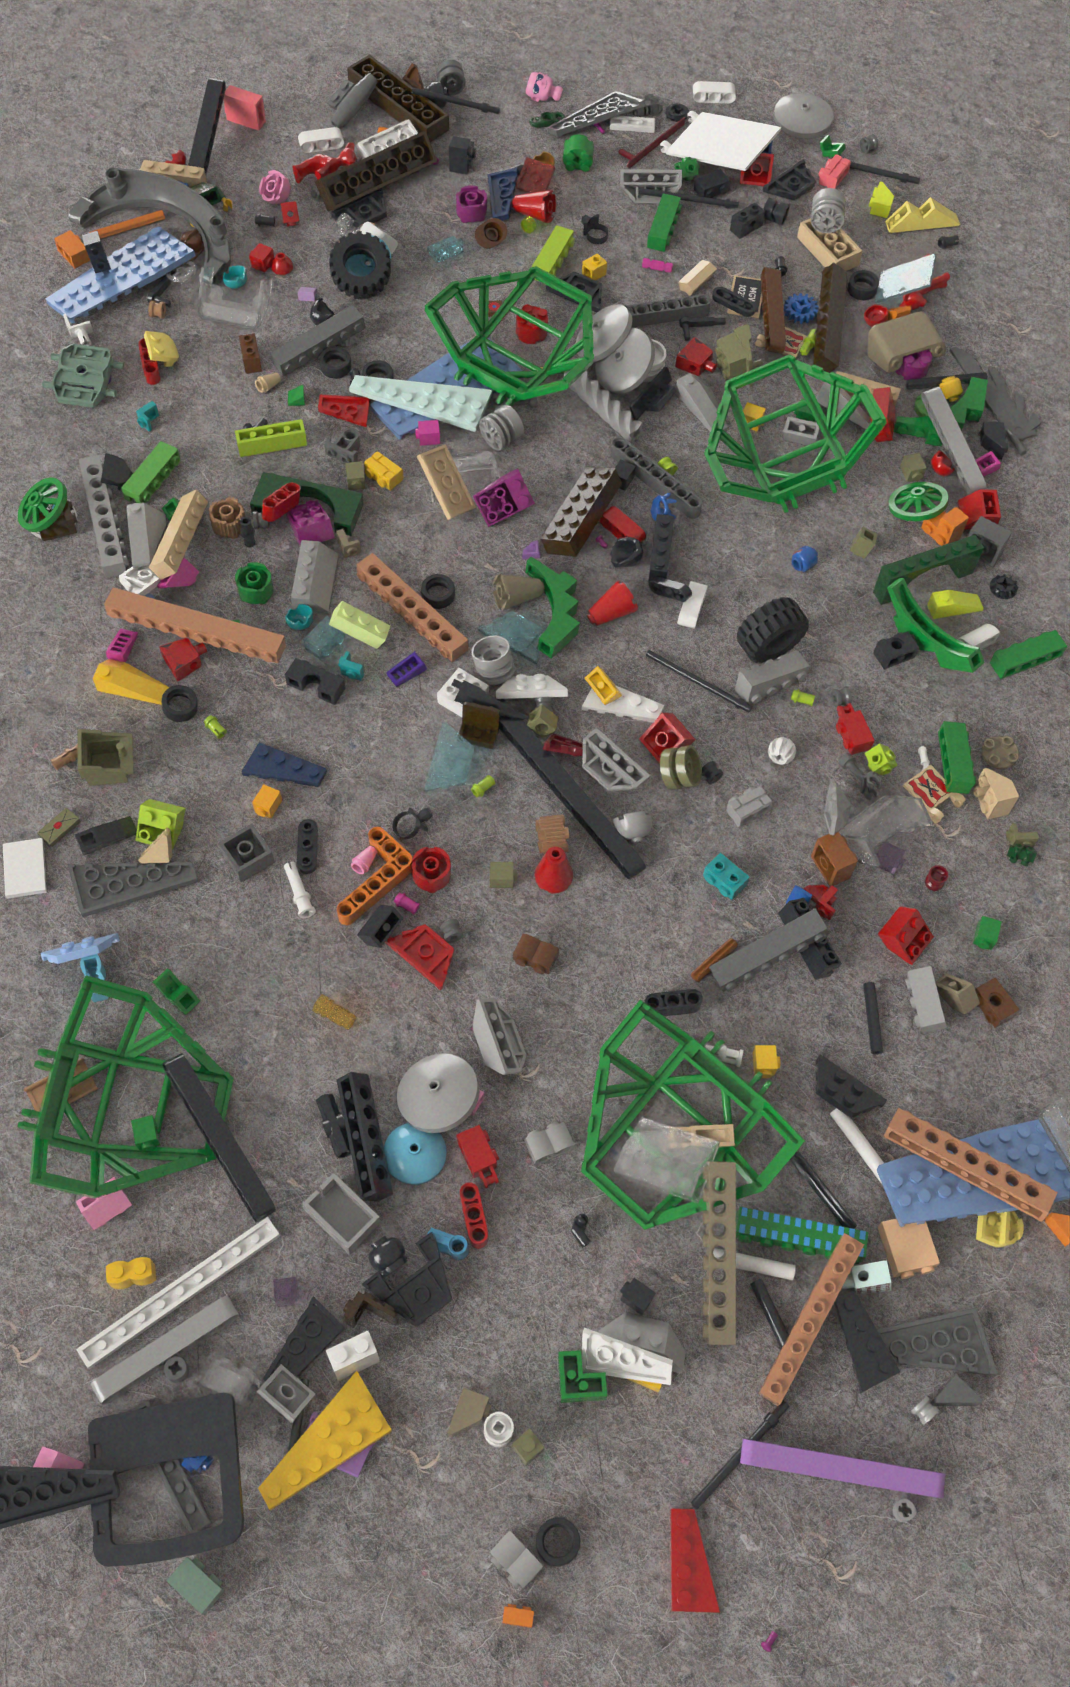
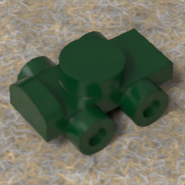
[1007,844,1037,866]

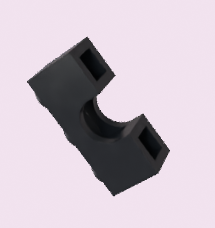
[285,658,346,705]

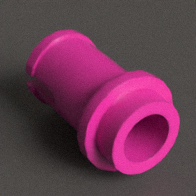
[394,892,420,915]

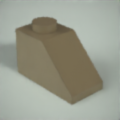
[936,973,980,1014]
[447,1388,492,1438]

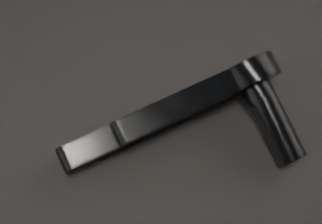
[147,270,176,307]
[679,317,726,341]

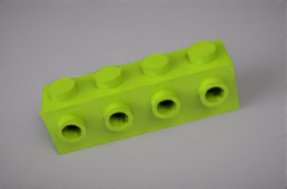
[532,225,575,281]
[235,419,307,457]

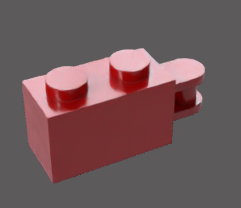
[836,703,875,755]
[456,1124,499,1189]

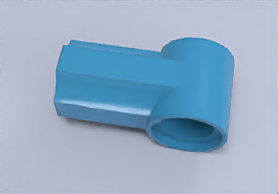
[428,1227,469,1260]

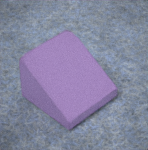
[298,287,317,302]

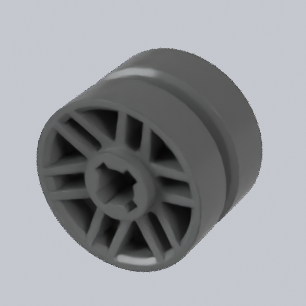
[436,60,466,95]

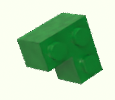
[558,1350,607,1403]

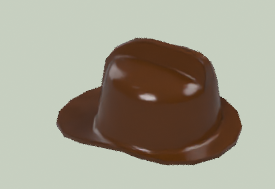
[475,218,508,249]
[181,229,205,262]

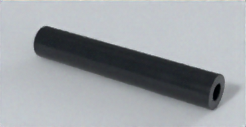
[863,982,883,1055]
[750,1279,789,1349]

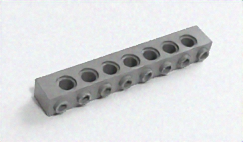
[79,455,129,578]

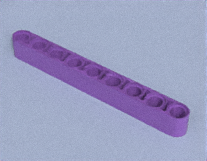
[740,1439,946,1498]

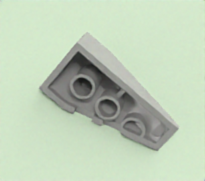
[675,373,728,432]
[816,382,871,429]
[127,503,167,568]

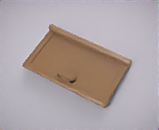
[24,1058,98,1111]

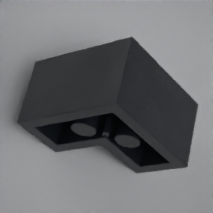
[449,136,477,175]

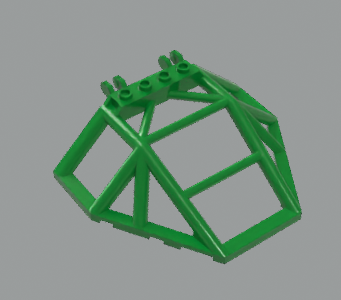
[424,266,594,407]
[704,355,887,513]
[17,975,234,1199]
[581,1000,806,1230]

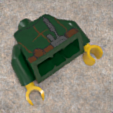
[190,182,232,227]

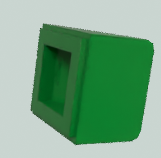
[288,385,305,406]
[162,497,180,521]

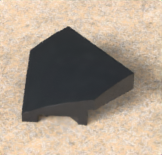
[100,453,133,490]

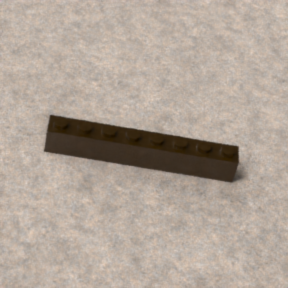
[813,262,847,373]

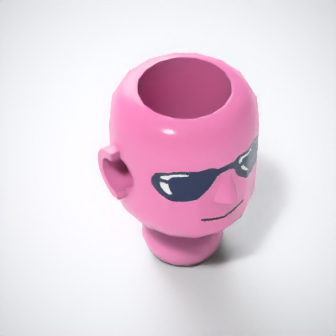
[526,72,563,102]

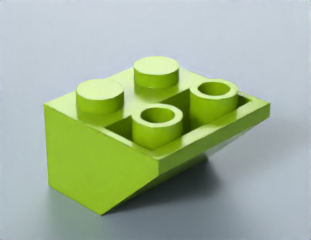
[135,799,186,850]

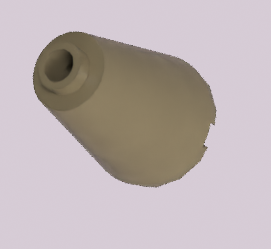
[493,574,544,610]

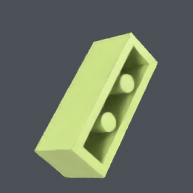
[329,601,390,649]

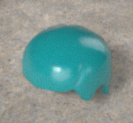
[223,265,247,289]
[285,604,313,631]

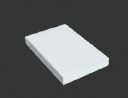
[3,838,47,899]

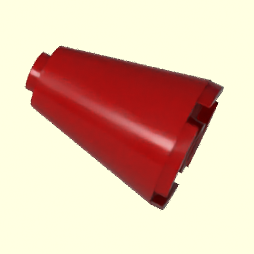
[512,190,556,223]
[587,580,638,626]
[535,846,573,894]

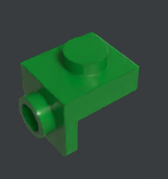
[820,135,846,157]

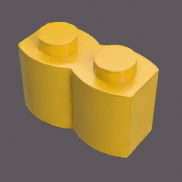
[106,1257,156,1289]

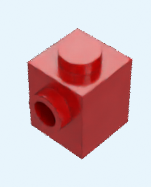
[280,201,299,227]
[249,243,274,273]

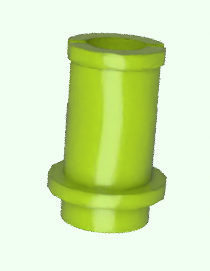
[791,689,815,706]
[204,715,227,739]
[471,775,496,797]

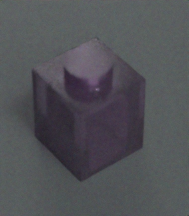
[873,841,906,874]
[273,1277,300,1308]

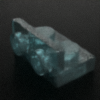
[427,236,463,263]

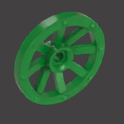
[18,477,67,532]
[888,482,949,521]

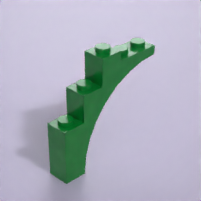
[894,377,988,447]
[525,557,580,659]
[887,578,985,673]

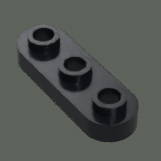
[712,287,756,317]
[297,819,318,874]

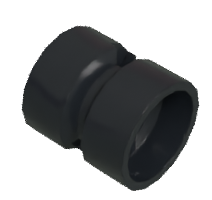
[763,198,790,225]

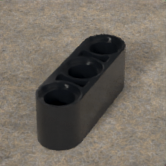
[644,989,703,1016]

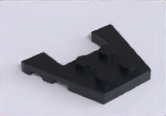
[362,1232,453,1327]

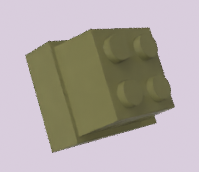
[715,324,763,387]
[77,729,134,786]

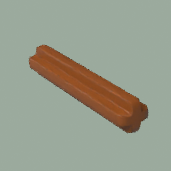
[691,938,738,982]

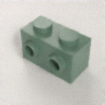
[167,1557,225,1615]

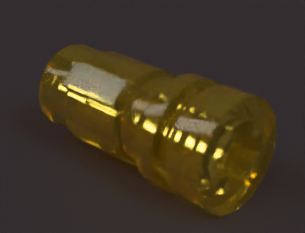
[312,994,357,1030]

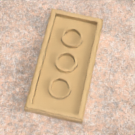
[417,444,476,520]

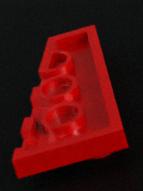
[670,1509,720,1613]

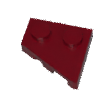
[543,733,583,757]

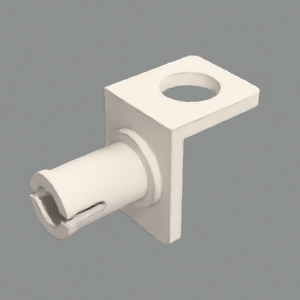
[63,314,93,346]

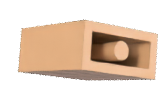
[878,1219,940,1279]

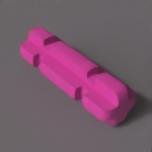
[642,258,673,273]

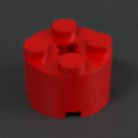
[516,304,548,344]
[412,847,451,893]

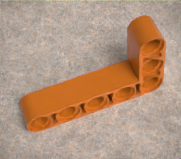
[337,827,412,925]

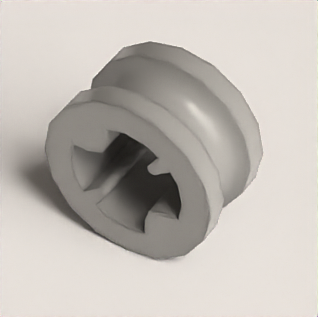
[892,1499,916,1522]

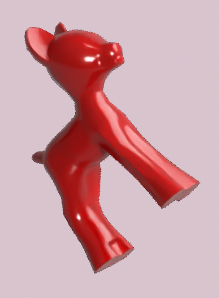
[292,142,357,184]
[899,253,950,310]

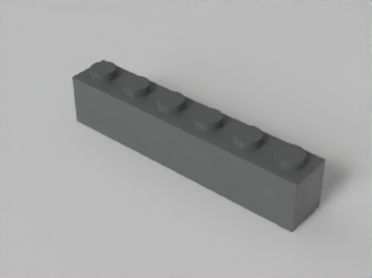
[270,305,366,377]
[709,908,829,992]

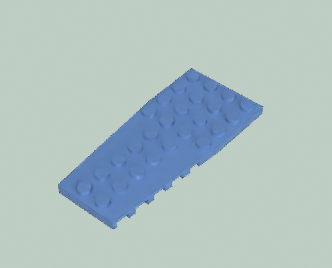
[46,227,196,323]
[370,338,522,440]
[877,1118,1070,1227]

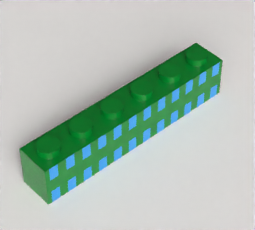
[736,1207,868,1264]

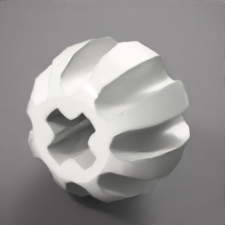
[768,737,796,765]

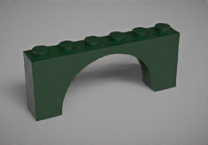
[250,472,364,536]
[873,535,984,605]

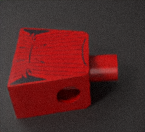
[675,337,717,376]
[159,638,207,682]

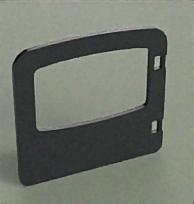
[88,1392,244,1567]

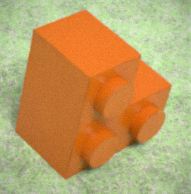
[921,507,969,546]

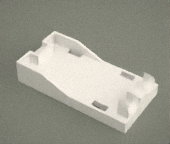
[356,119,418,158]

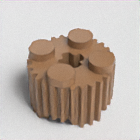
[209,496,245,539]
[535,814,569,855]

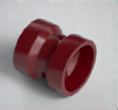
[925,865,949,891]

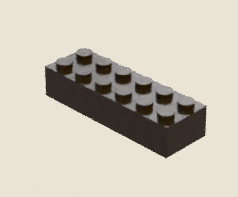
[540,466,622,557]

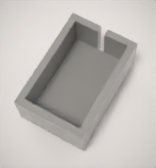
[302,1173,381,1255]

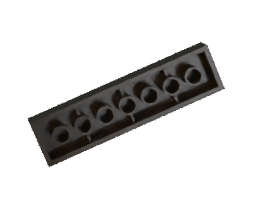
[347,54,449,142]
[315,131,437,212]

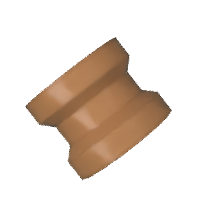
[148,300,166,319]

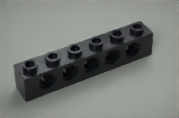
[337,1072,393,1202]

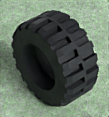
[329,231,391,299]
[737,597,809,664]

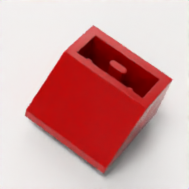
[957,489,1001,530]
[878,906,934,965]

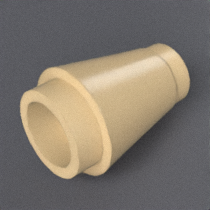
[255,372,281,393]

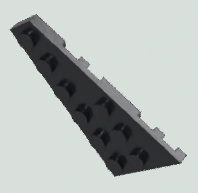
[0,1466,121,1529]

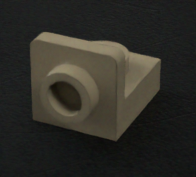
[336,529,361,558]

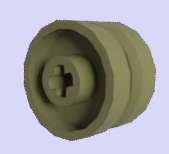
[660,745,702,790]

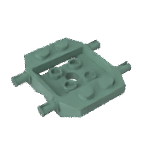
[42,344,125,408]

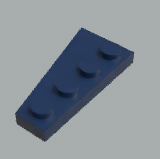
[487,167,518,221]
[241,742,327,787]

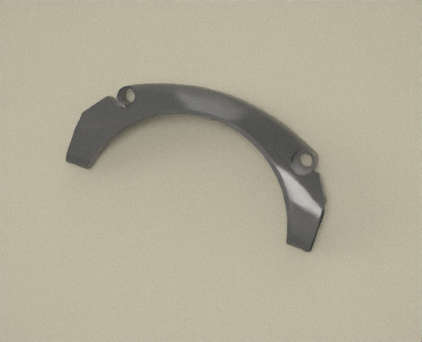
[69,167,231,288]

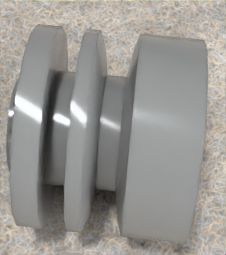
[811,188,846,233]
[479,404,524,450]
[471,635,515,685]

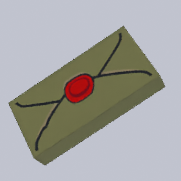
[37,807,81,847]

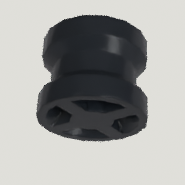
[702,761,724,785]

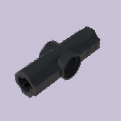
[316,1094,351,1159]

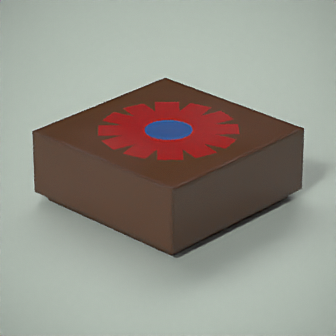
[488,300,502,317]

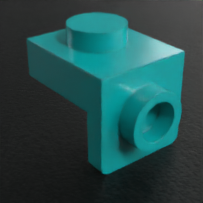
[136,401,159,431]
[338,651,364,681]

